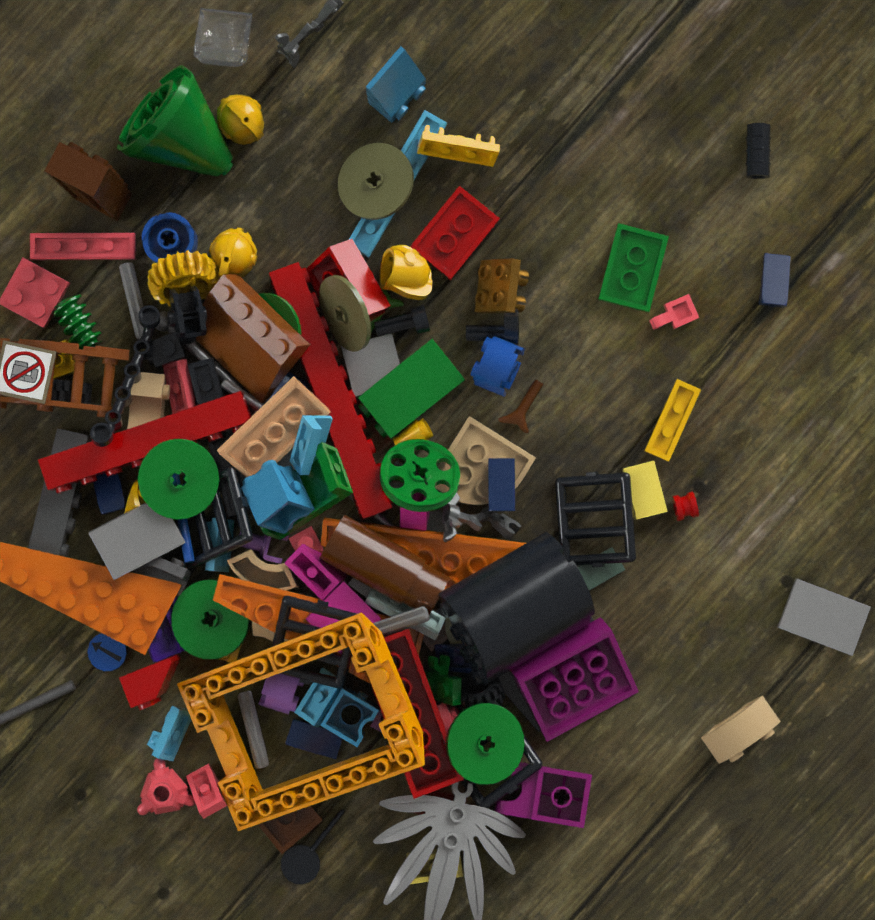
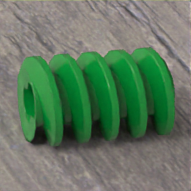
[54,294,103,350]

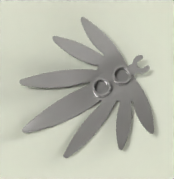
[373,782,526,920]

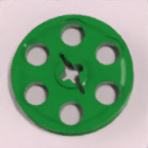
[380,439,460,512]

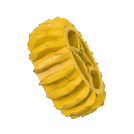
[147,250,219,306]

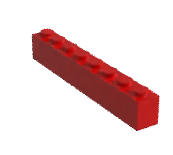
[38,391,251,494]

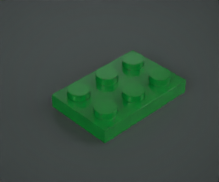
[598,223,669,313]

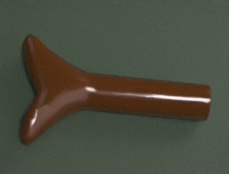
[498,379,544,433]

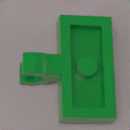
[424,654,461,706]

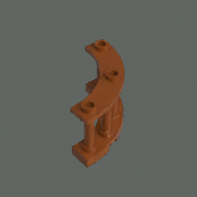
[0,338,130,418]

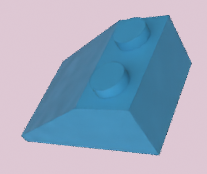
[366,47,426,123]

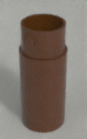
[319,514,450,615]

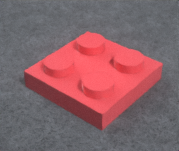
[0,257,70,329]

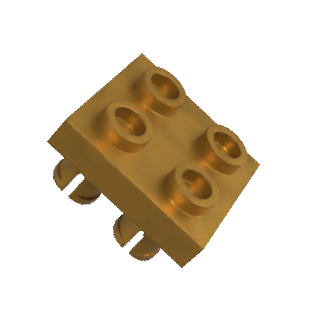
[475,258,529,314]

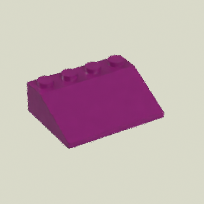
[510,617,639,742]

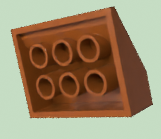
[196,274,310,403]

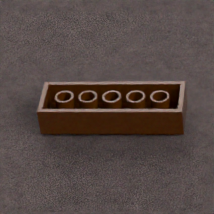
[44,141,132,221]

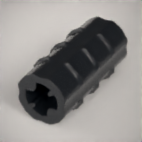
[745,123,771,179]

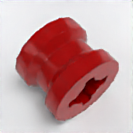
[672,491,699,521]

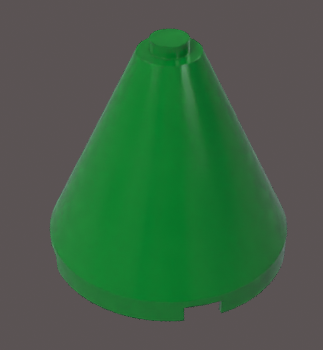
[117,65,233,177]

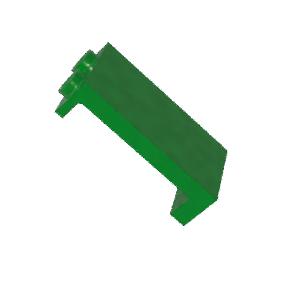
[358,339,465,440]
[260,442,353,540]

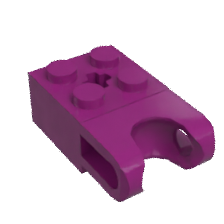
[494,762,592,828]

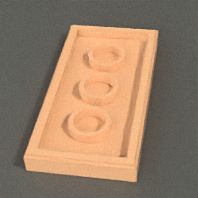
[217,376,331,477]

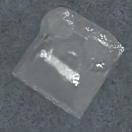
[193,8,253,67]

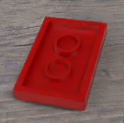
[410,186,500,280]

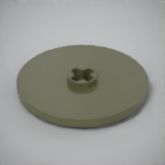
[338,143,414,220]
[319,275,371,352]

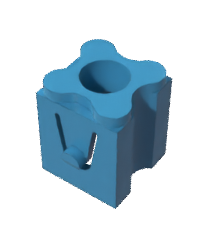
[241,460,315,534]
[320,686,380,747]

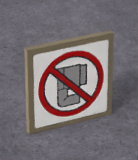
[0,340,57,404]

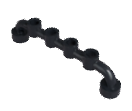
[90,305,161,447]

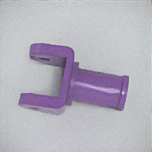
[239,531,289,564]

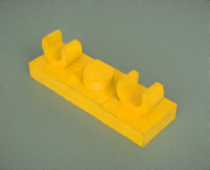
[417,125,500,167]
[644,379,701,462]

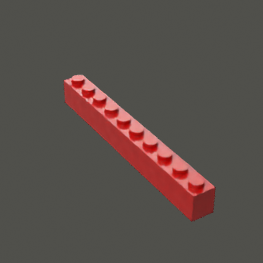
[269,262,393,521]

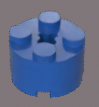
[141,212,198,263]
[471,336,524,397]

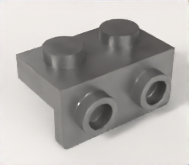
[134,555,192,596]

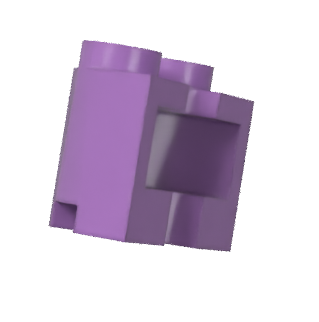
[259,664,305,715]

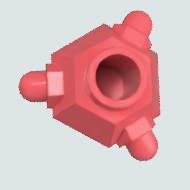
[137,758,196,815]

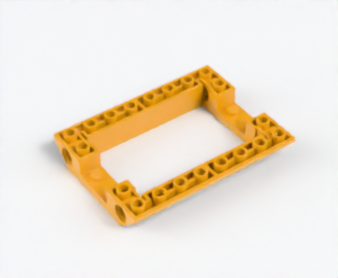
[177,612,425,831]

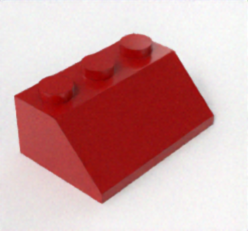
[306,239,391,322]
[119,654,181,710]

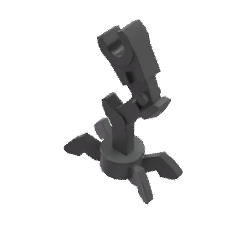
[275,0,344,68]
[442,489,521,542]

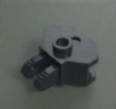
[167,285,207,345]

